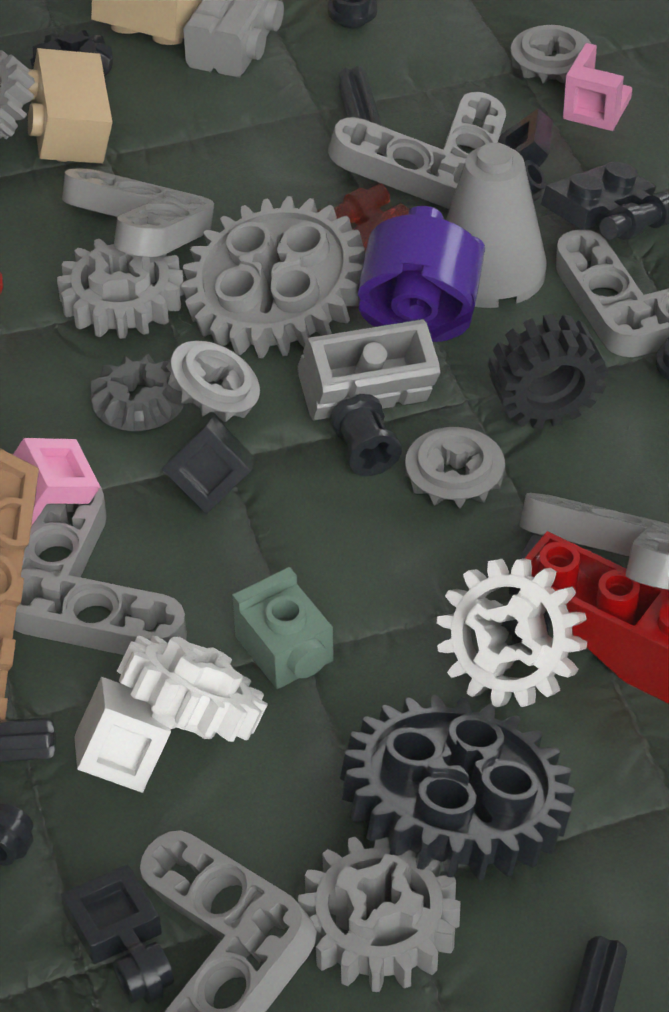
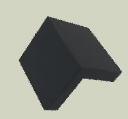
[162,416,257,514]

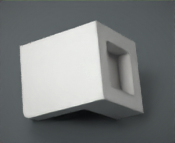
[75,677,171,793]

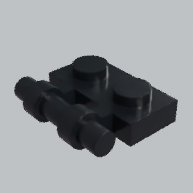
[541,162,669,240]

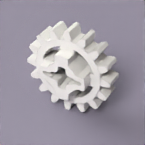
[437,559,587,707]
[117,636,267,742]

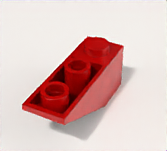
[524,531,669,704]

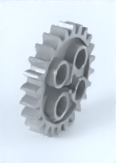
[181,196,366,358]

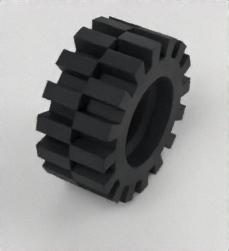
[488,314,608,429]

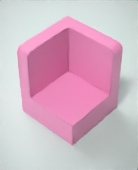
[563,43,632,131]
[13,438,100,527]

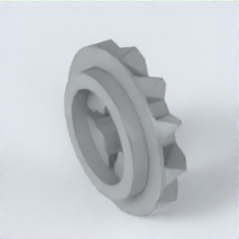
[511,25,591,84]
[166,341,260,422]
[405,427,505,509]

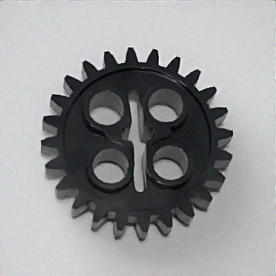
[340,695,575,880]

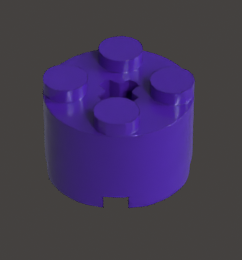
[357,206,485,342]

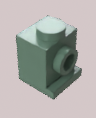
[232,567,334,689]

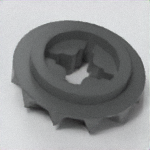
[91,354,185,431]

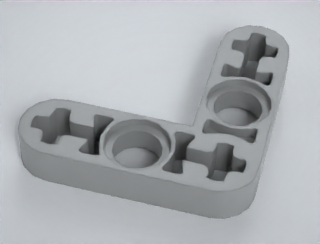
[328,92,506,209]
[62,169,214,257]
[555,229,669,357]
[14,486,187,655]
[519,493,669,589]
[140,830,316,1012]

